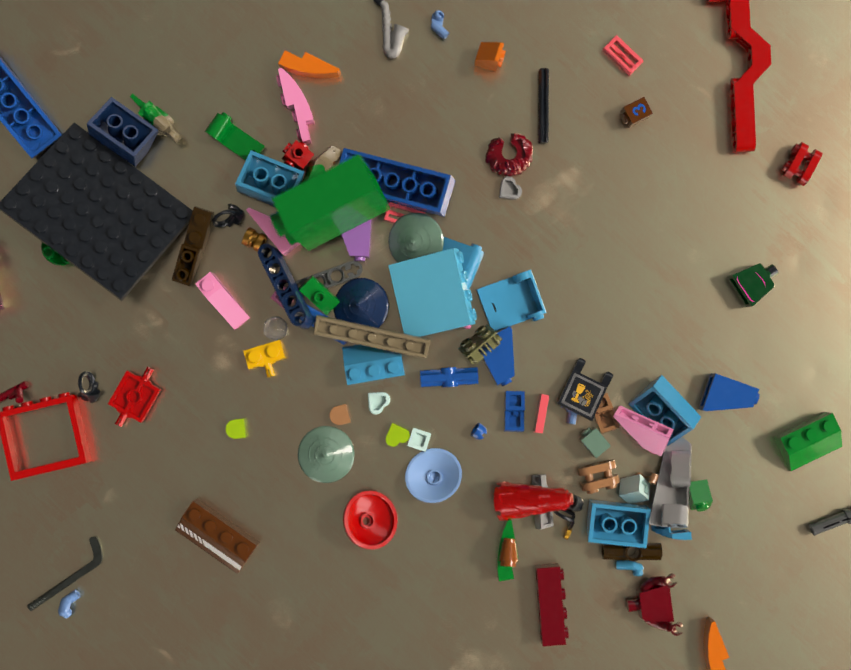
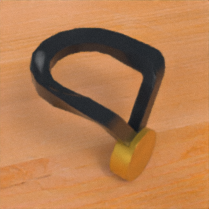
[553,508,575,540]

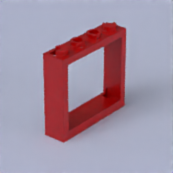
[0,392,92,481]

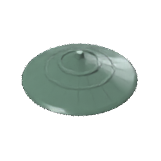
[388,213,444,263]
[298,426,355,483]

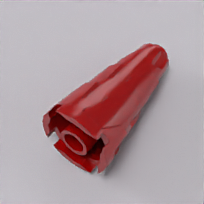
[494,481,573,521]

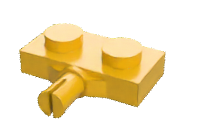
[243,340,286,378]

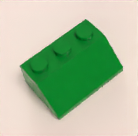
[773,412,843,471]

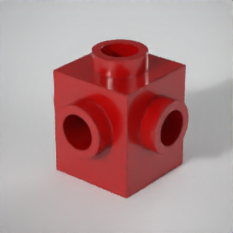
[282,140,314,171]

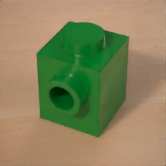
[689,479,713,512]

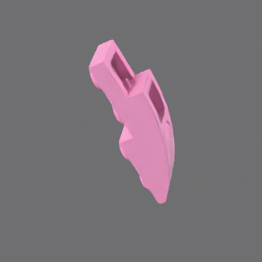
[276,68,315,145]

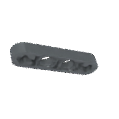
[296,261,363,297]

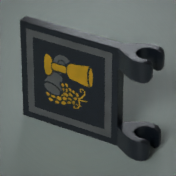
[557,358,613,421]

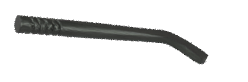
[27,537,103,611]

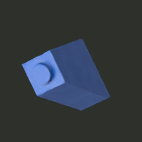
[478,326,515,386]
[698,373,760,411]

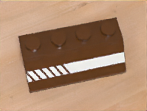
[175,498,260,574]

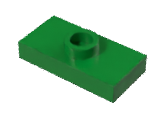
[299,275,340,315]

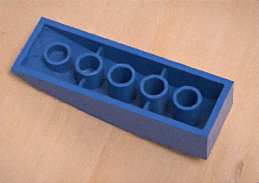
[0,57,62,159]
[339,148,455,217]

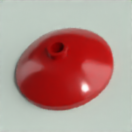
[343,491,398,550]

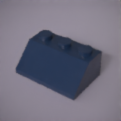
[87,97,158,167]

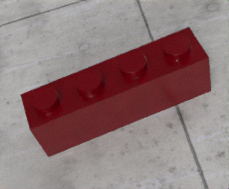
[535,563,569,647]

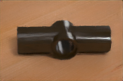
[601,543,662,561]

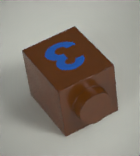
[620,97,653,128]

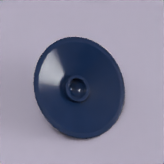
[333,278,389,328]

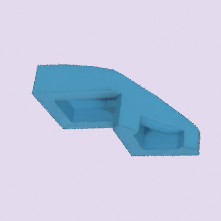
[651,525,692,540]

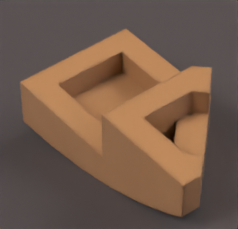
[594,393,619,434]

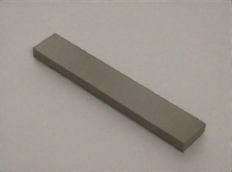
[313,315,431,359]

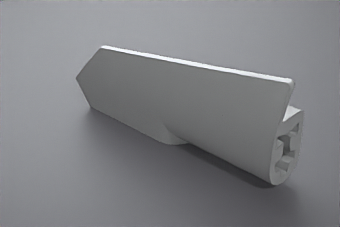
[649,437,692,528]

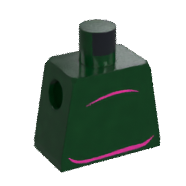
[727,263,778,307]

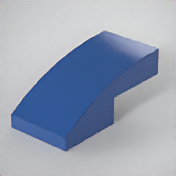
[504,391,525,432]

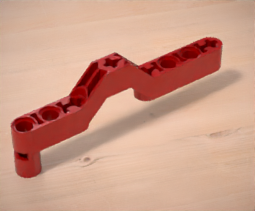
[707,0,772,152]

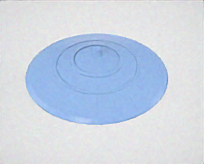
[405,448,462,503]

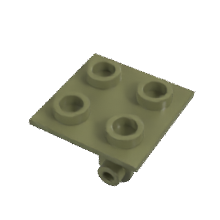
[458,324,502,365]

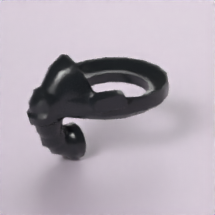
[212,203,244,228]
[77,371,100,403]

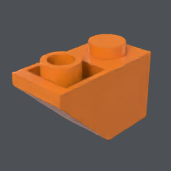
[474,42,506,72]

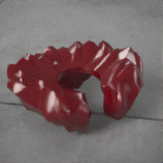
[485,133,533,177]

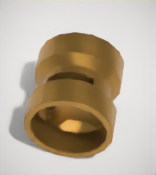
[241,227,267,252]

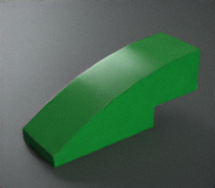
[496,519,518,581]

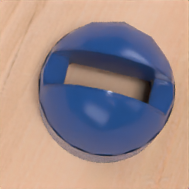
[471,423,487,440]

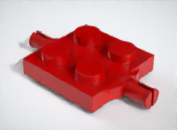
[108,366,162,427]

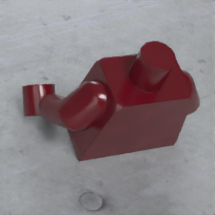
[626,573,683,636]

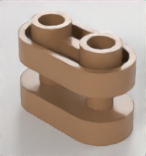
[577,459,620,494]

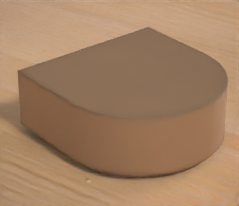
[330,404,351,425]

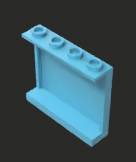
[388,248,477,337]

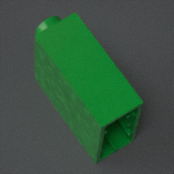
[270,154,391,251]

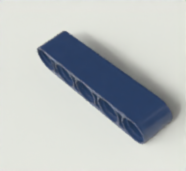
[258,244,313,329]

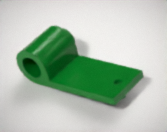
[204,112,265,161]

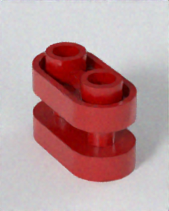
[781,142,823,186]

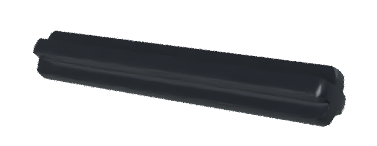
[538,68,549,144]

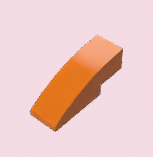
[278,50,341,79]
[703,617,729,670]

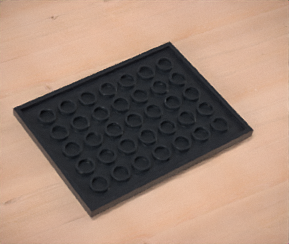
[0,122,193,301]

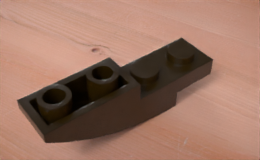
[172,206,214,286]

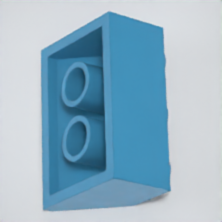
[235,150,304,207]
[342,344,405,385]
[629,375,701,446]
[587,499,651,548]

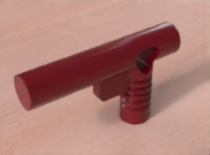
[0,381,29,403]

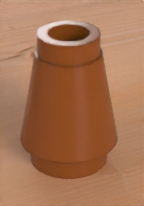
[499,538,518,567]

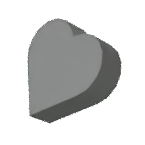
[499,176,522,200]

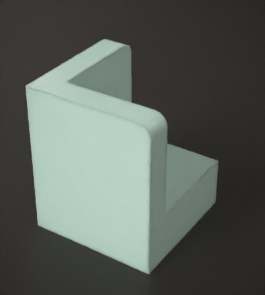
[619,474,650,504]

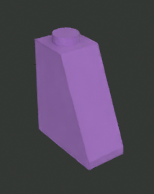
[341,219,372,261]

